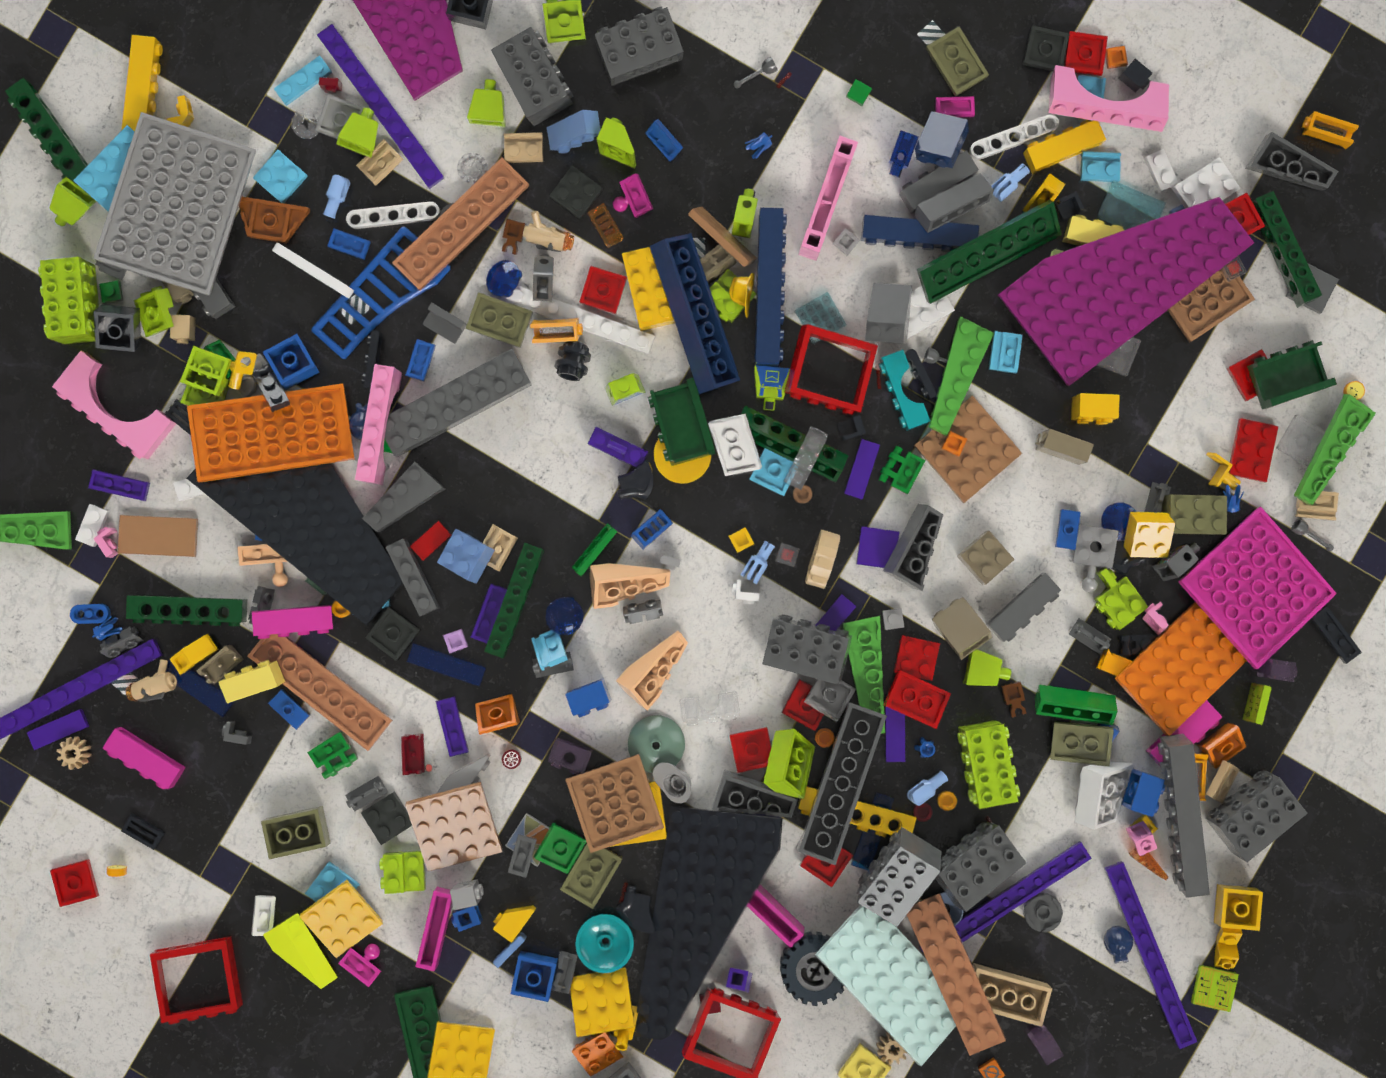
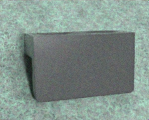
[423,303,467,344]

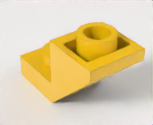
[166,95,194,127]
[170,634,219,675]
[1214,927,1242,969]

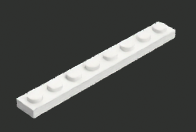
[505,284,655,355]

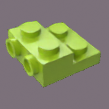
[542,0,586,43]
[710,269,757,323]
[133,286,174,337]
[1094,576,1148,630]
[379,851,426,894]

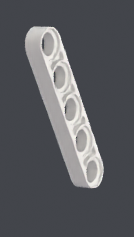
[969,114,1059,160]
[346,202,441,229]
[272,243,354,299]

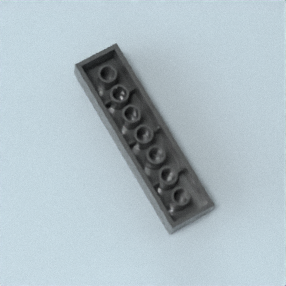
[385,349,532,457]
[797,703,887,865]
[1158,734,1210,898]

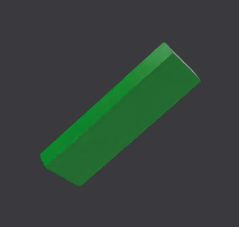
[572,524,618,576]

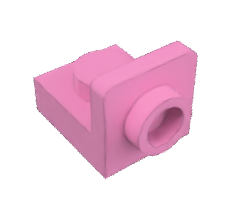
[93,527,119,558]
[1142,602,1169,636]
[1126,821,1157,856]

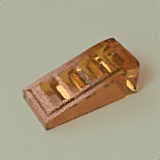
[588,203,624,248]
[1129,848,1169,880]

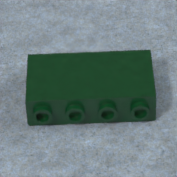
[1247,340,1337,410]
[648,377,715,466]

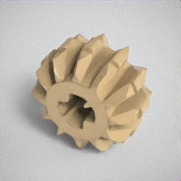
[56,736,92,770]
[876,1031,907,1065]

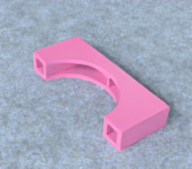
[1048,65,1169,132]
[798,136,858,261]
[52,351,176,459]
[355,364,402,485]

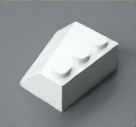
[1075,761,1134,830]

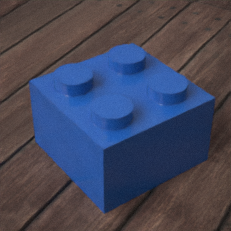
[263,334,319,391]
[565,678,612,718]
[1121,768,1165,817]
[510,951,558,1002]

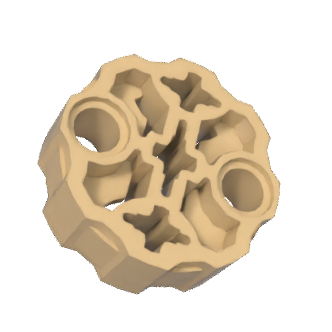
[805,530,840,589]

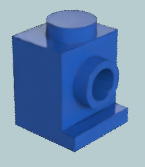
[451,905,483,932]

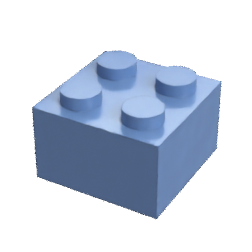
[437,529,495,584]

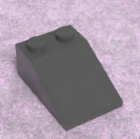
[865,283,912,344]

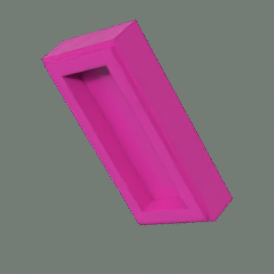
[935,96,975,117]

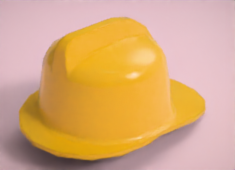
[729,273,755,318]

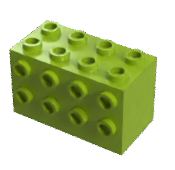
[38,257,99,344]
[957,720,1020,809]

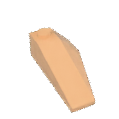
[590,563,670,609]
[616,631,688,711]

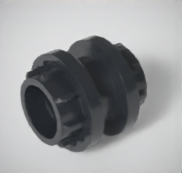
[554,341,591,381]

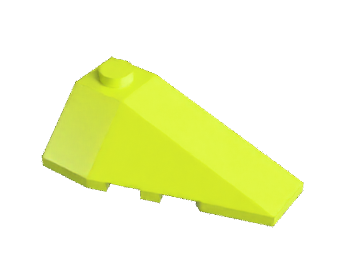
[263,913,338,989]

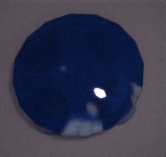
[486,260,522,297]
[1101,502,1136,540]
[545,597,584,635]

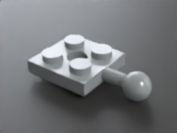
[1073,525,1119,592]

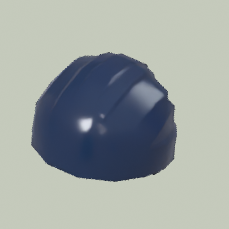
[349,403,368,440]
[1104,926,1133,964]

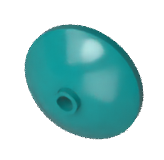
[576,914,634,973]

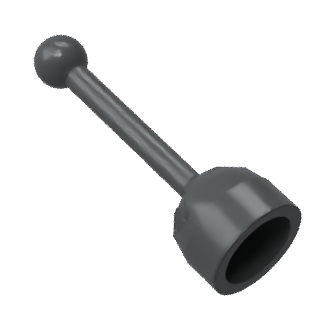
[734,57,778,88]
[924,347,948,364]
[1291,518,1334,552]

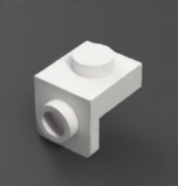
[732,580,759,604]

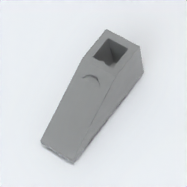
[437,754,491,793]

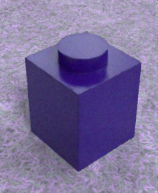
[726,967,753,993]

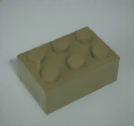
[1162,495,1227,535]
[261,806,331,859]

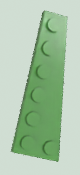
[929,317,994,436]
[1294,394,1376,505]
[0,511,72,550]
[842,616,885,734]

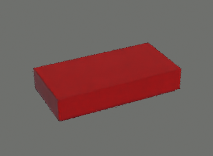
[410,521,452,561]

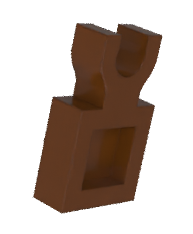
[502,219,526,255]
[1001,681,1026,717]

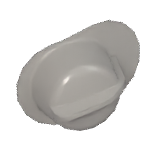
[653,763,691,803]

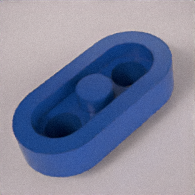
[70,604,111,624]

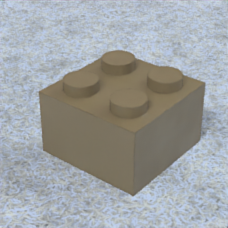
[957,531,1015,585]

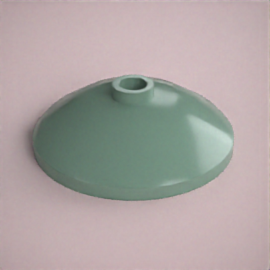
[628,715,685,773]

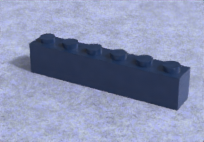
[861,215,979,252]

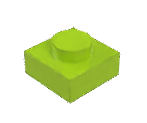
[1096,568,1118,588]

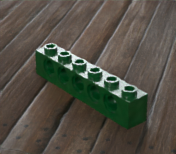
[5,78,88,187]
[1252,191,1322,308]
[741,406,849,482]
[484,543,544,658]
[126,595,248,626]

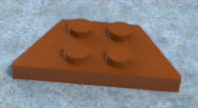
[239,196,310,244]

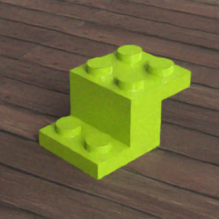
[180,346,232,406]

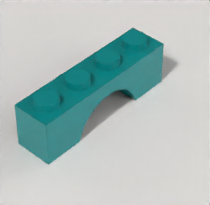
[878,350,930,431]

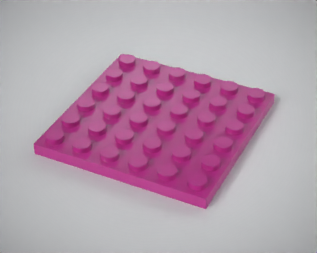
[1178,507,1337,669]

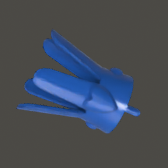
[745,132,772,159]
[1223,485,1244,513]
[92,616,123,641]
[914,737,935,757]

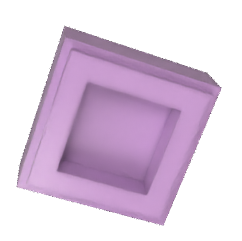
[443,629,468,653]

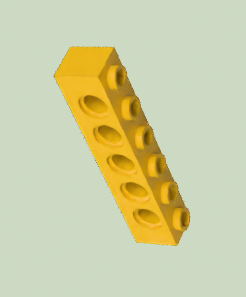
[797,786,916,837]

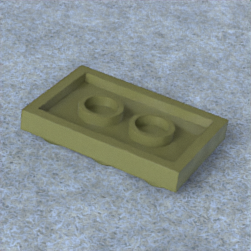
[926,27,989,97]
[466,292,533,348]
[1050,721,1114,766]
[560,844,623,909]

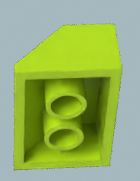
[597,118,636,169]
[763,729,815,799]

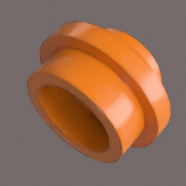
[815,728,834,748]

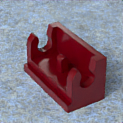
[401,734,425,775]

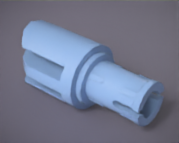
[991,163,1030,202]
[323,175,350,219]
[740,541,775,585]
[907,770,948,806]

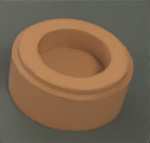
[793,484,812,504]

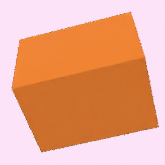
[475,694,520,735]
[1198,723,1246,769]

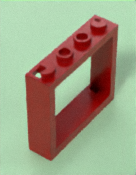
[784,324,878,415]
[150,936,243,1024]
[682,987,781,1078]

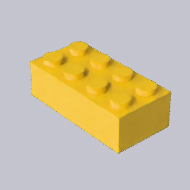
[622,247,675,331]

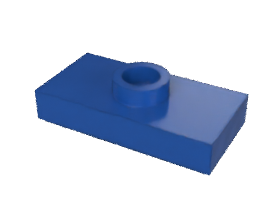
[645,119,683,161]
[328,229,371,260]
[405,339,436,382]
[1055,509,1081,550]
[268,689,310,730]

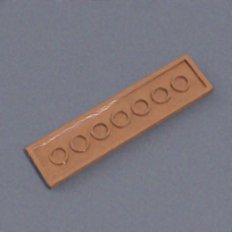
[392,158,529,291]
[247,634,393,751]
[907,893,1006,1055]

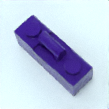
[587,427,648,468]

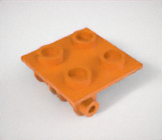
[572,1032,623,1077]

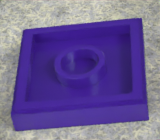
[856,526,900,568]

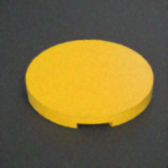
[654,439,711,484]

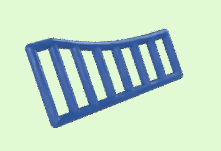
[312,226,450,359]

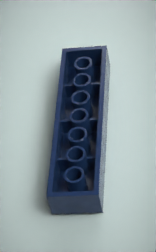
[755,207,787,367]
[649,233,740,394]

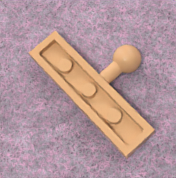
[238,544,288,587]

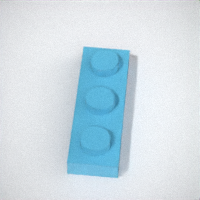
[274,55,332,106]

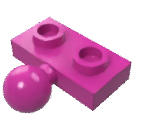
[613,173,653,217]
[338,944,381,987]

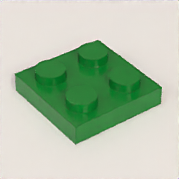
[534,823,587,874]

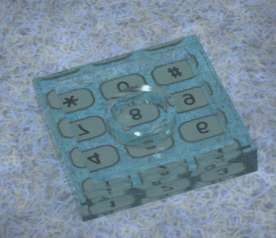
[794,292,846,344]

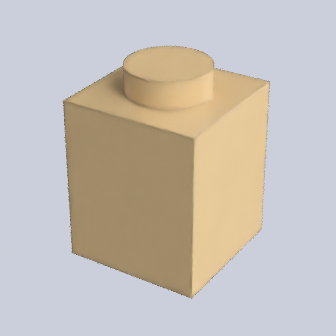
[170,315,195,344]

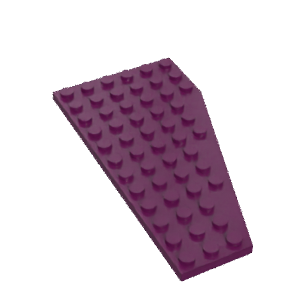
[353,0,463,101]
[998,197,1254,386]

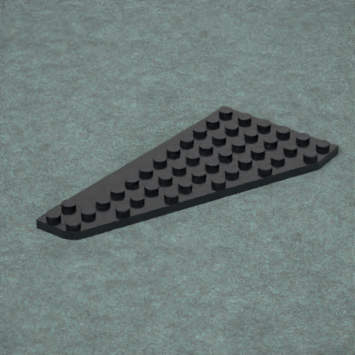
[634,806,783,1040]

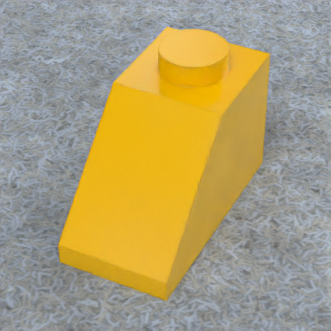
[1023,173,1065,212]
[493,905,536,943]

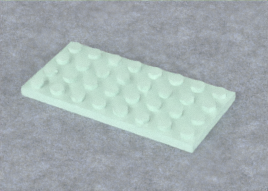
[815,905,956,1066]

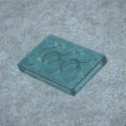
[1097,181,1166,230]

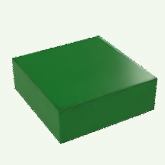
[846,79,872,106]

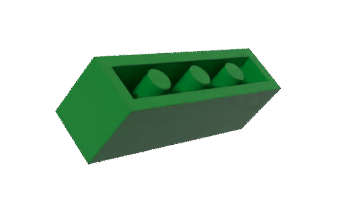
[1035,685,1118,725]

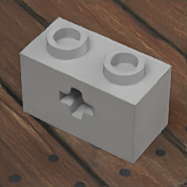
[450,879,484,910]

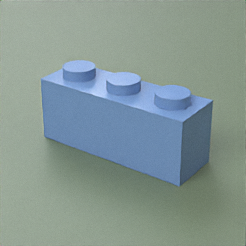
[547,110,601,153]

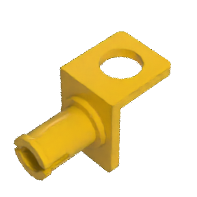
[228,351,257,390]
[1206,452,1241,491]
[613,1006,638,1051]

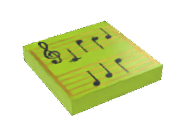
[1243,683,1271,725]
[1191,965,1239,1012]

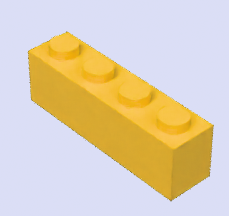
[1023,119,1106,174]

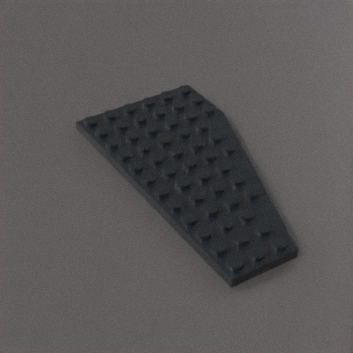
[186,394,403,626]

